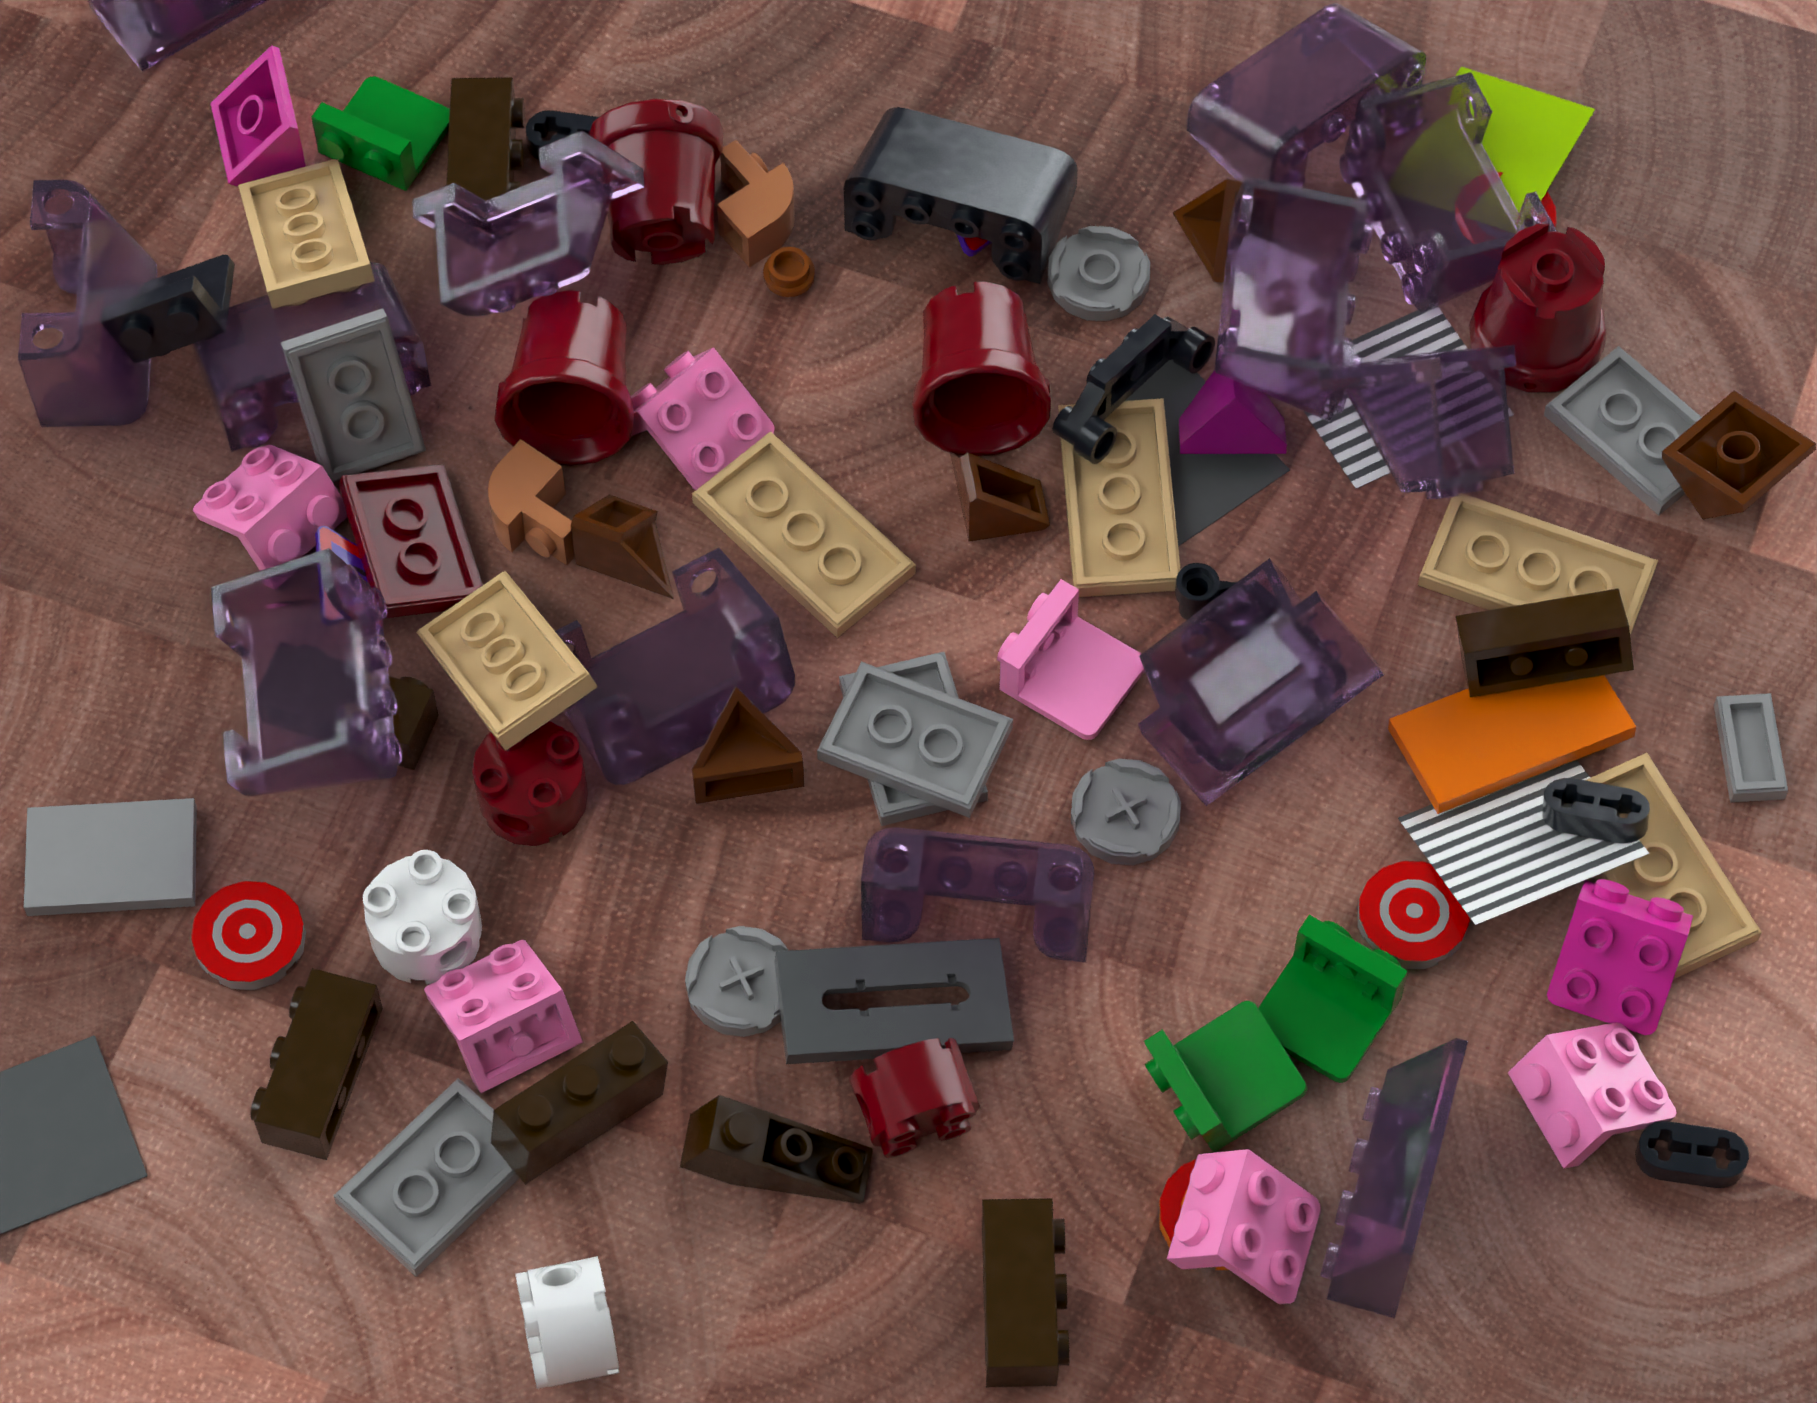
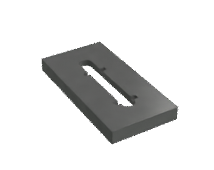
[774,938,1014,1064]

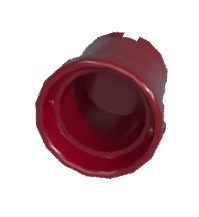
[588,99,723,265]
[1469,224,1606,393]
[912,282,1051,456]
[494,290,634,466]

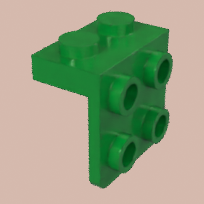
[311,76,450,191]
[1258,914,1408,1083]
[1143,1001,1307,1153]

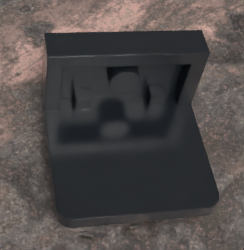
[100,255,235,364]

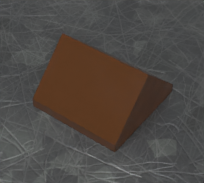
[1662,390,1816,519]

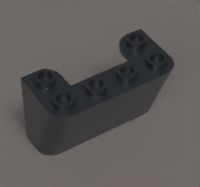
[843,107,1078,284]

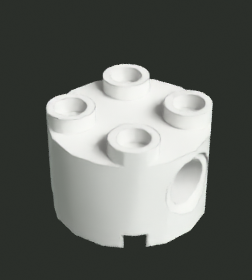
[363,850,482,984]
[515,1257,619,1389]

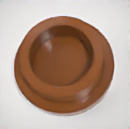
[763,247,815,297]

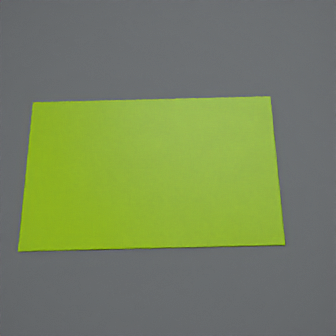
[1384,66,1595,235]

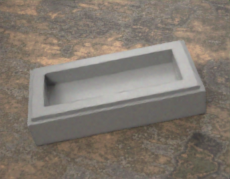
[1714,693,1788,803]

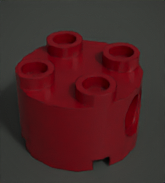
[472,721,588,846]
[849,1038,980,1158]

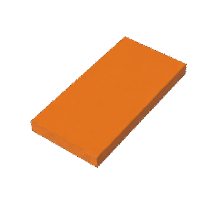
[1388,675,1636,814]

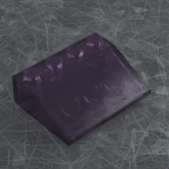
[1320,1038,1468,1318]

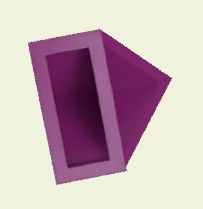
[1179,348,1287,454]

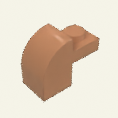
[717,140,795,268]
[488,439,575,565]

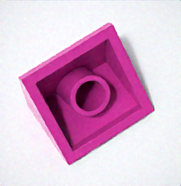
[211,45,306,186]

